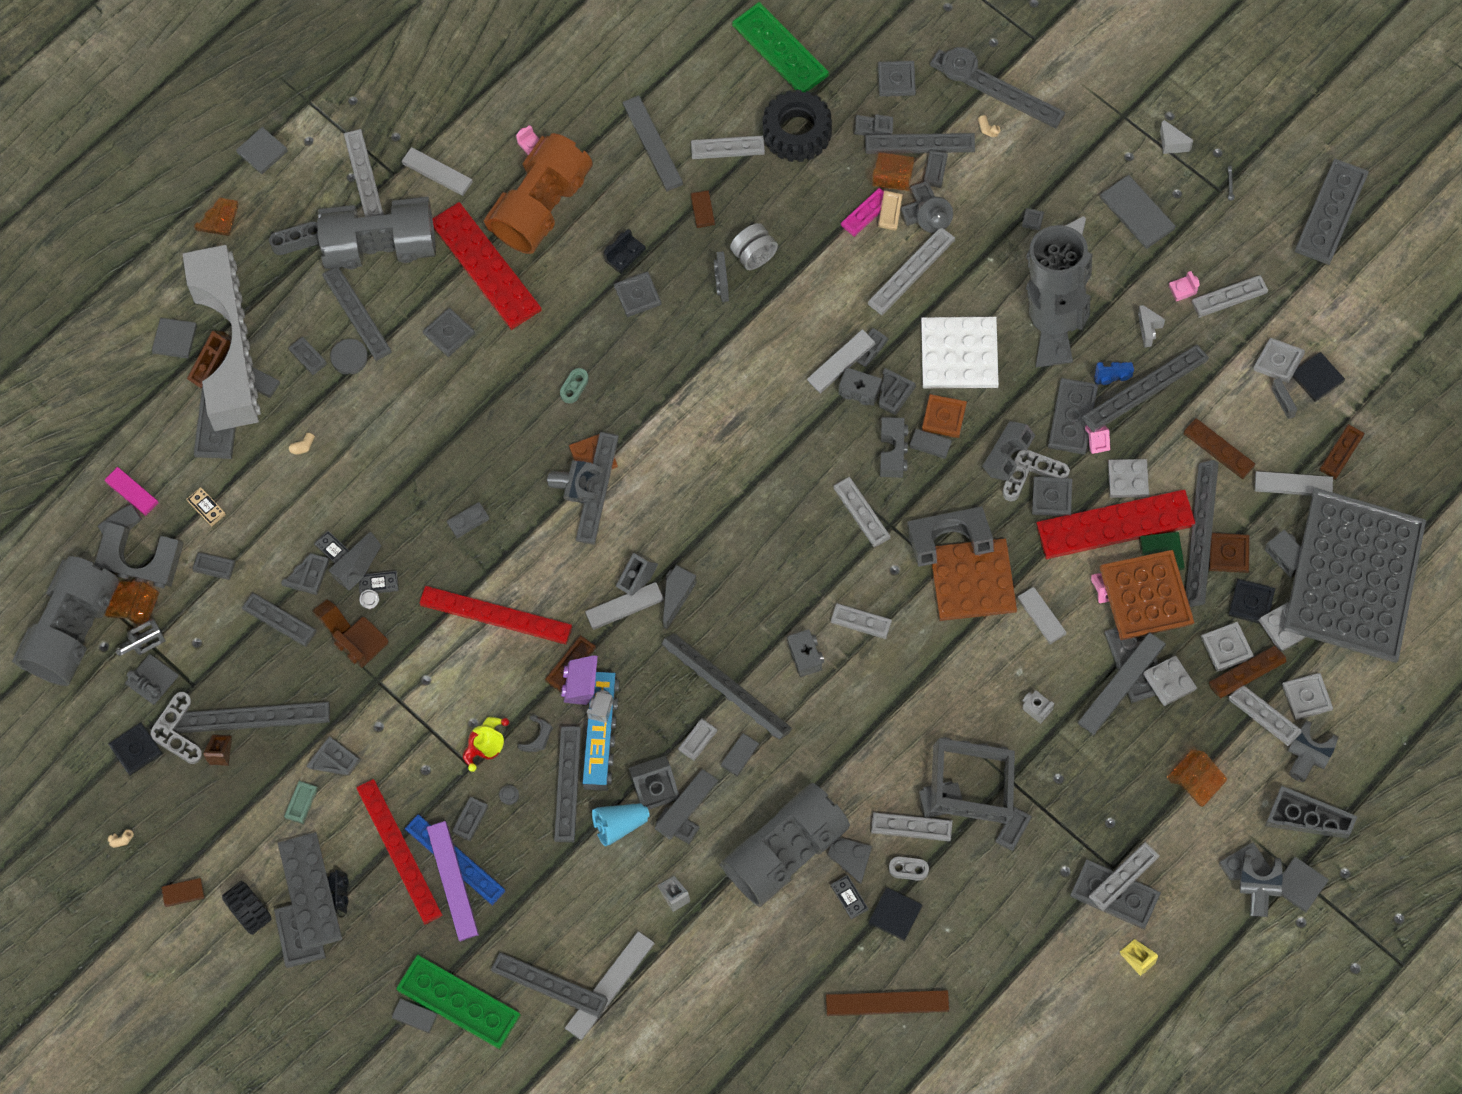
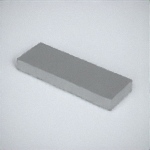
[1017,587,1067,644]
[831,603,892,639]

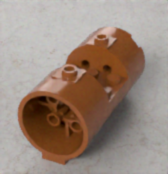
[484,133,593,254]

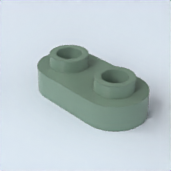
[560,368,589,403]

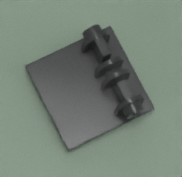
[125,654,179,705]

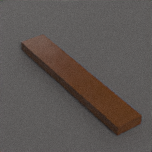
[826,990,949,1016]

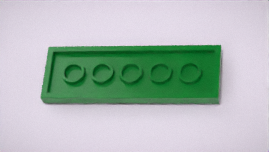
[732,2,829,93]
[396,955,521,1050]

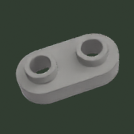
[889,857,929,881]

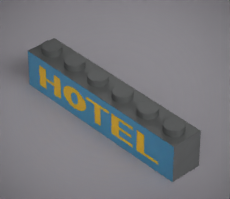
[583,672,620,791]

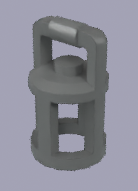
[115,618,166,656]

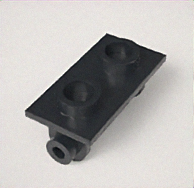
[328,870,349,913]

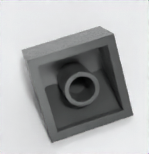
[629,755,680,810]

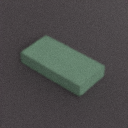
[284,781,318,824]

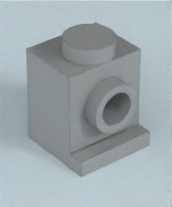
[587,690,613,723]
[1023,691,1054,724]

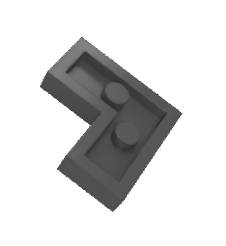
[900,181,935,226]

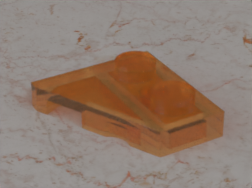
[194,198,239,236]

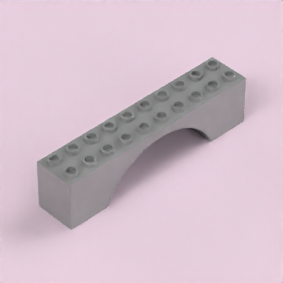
[183,245,261,431]

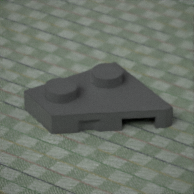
[879,368,916,415]
[306,736,361,776]
[828,837,872,884]
[1219,842,1271,881]

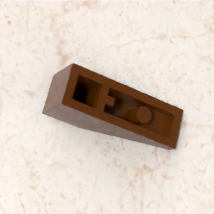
[187,331,232,388]

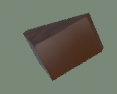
[312,599,351,635]
[204,735,232,766]

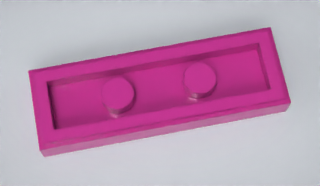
[841,188,884,237]
[104,467,158,516]

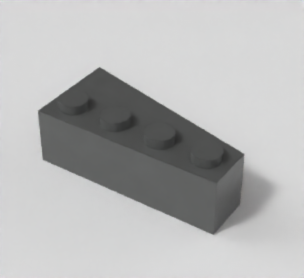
[1265,786,1357,839]

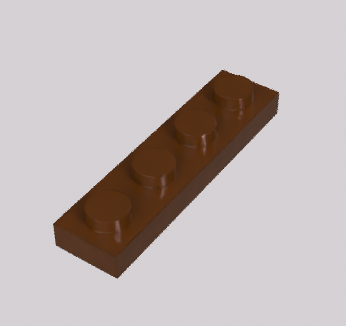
[1183,418,1256,480]
[1209,646,1287,699]

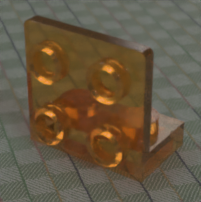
[873,152,914,191]
[105,582,159,626]
[1167,750,1227,807]

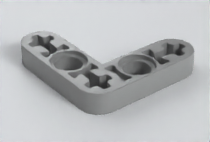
[1003,450,1070,501]
[151,692,202,764]

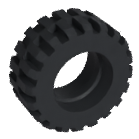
[762,90,832,162]

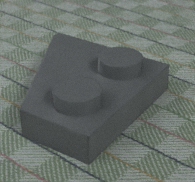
[281,553,329,595]

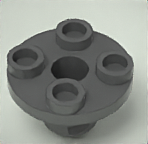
[917,197,953,233]

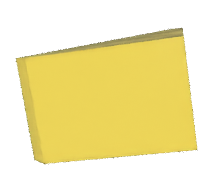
[1120,939,1158,976]

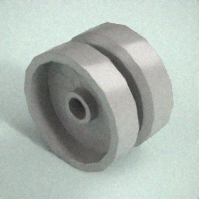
[730,223,778,270]

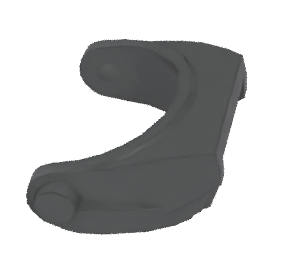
[517,715,553,752]

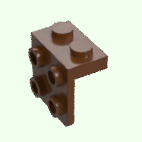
[332,617,389,668]

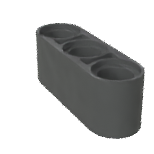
[269,222,319,255]

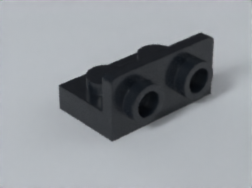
[604,229,646,274]

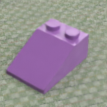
[561,656,598,705]

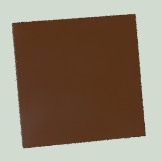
[1209,533,1249,573]

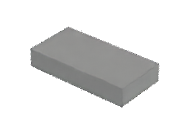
[678,718,717,761]

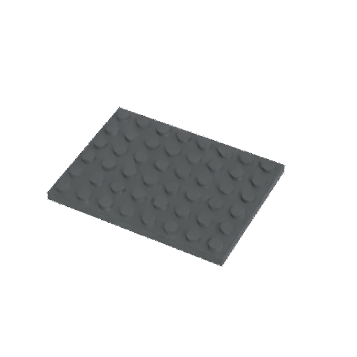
[1284,488,1426,663]

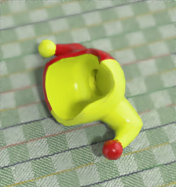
[463,717,509,772]

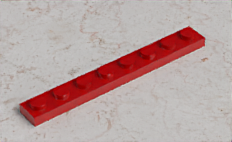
[420,586,572,645]
[356,779,443,925]

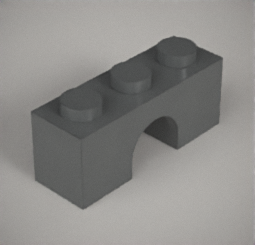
[880,417,908,478]
[982,421,1036,481]

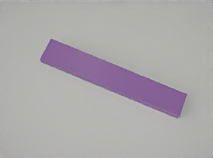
[427,821,479,941]

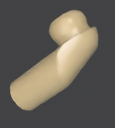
[978,115,1001,138]
[289,433,315,455]
[107,830,134,848]

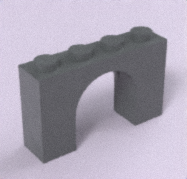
[907,506,994,567]
[95,522,184,589]

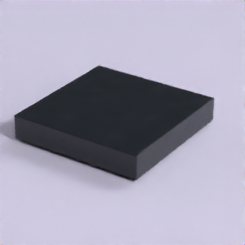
[1292,352,1345,402]
[1228,579,1276,624]
[108,722,162,776]
[869,887,923,941]

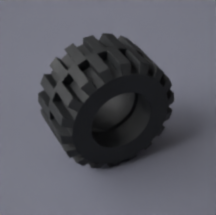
[222,881,272,935]

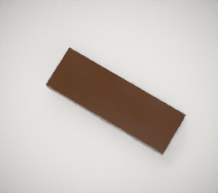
[1319,424,1365,480]
[545,635,596,692]

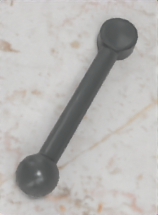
[1227,166,1235,201]

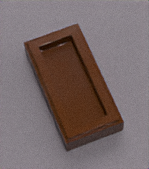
[691,190,715,228]
[161,878,205,907]

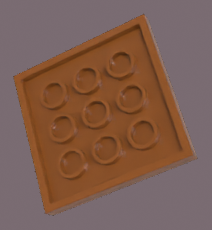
[932,538,1017,621]
[1099,550,1195,640]

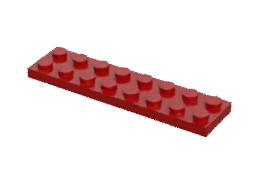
[433,202,542,330]
[1036,489,1195,559]

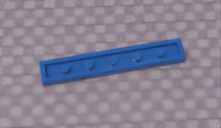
[405,814,505,906]

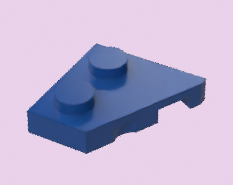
[1094,362,1134,385]

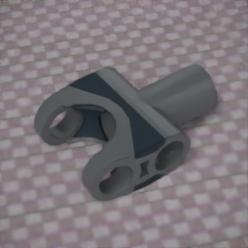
[547,461,604,503]
[1288,720,1339,782]
[1239,855,1283,917]

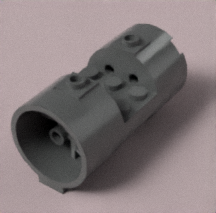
[317,197,436,269]
[1026,225,1093,335]
[12,556,120,686]
[719,783,850,907]

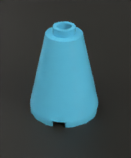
[592,803,650,846]

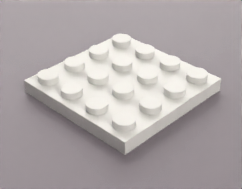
[921,317,998,388]

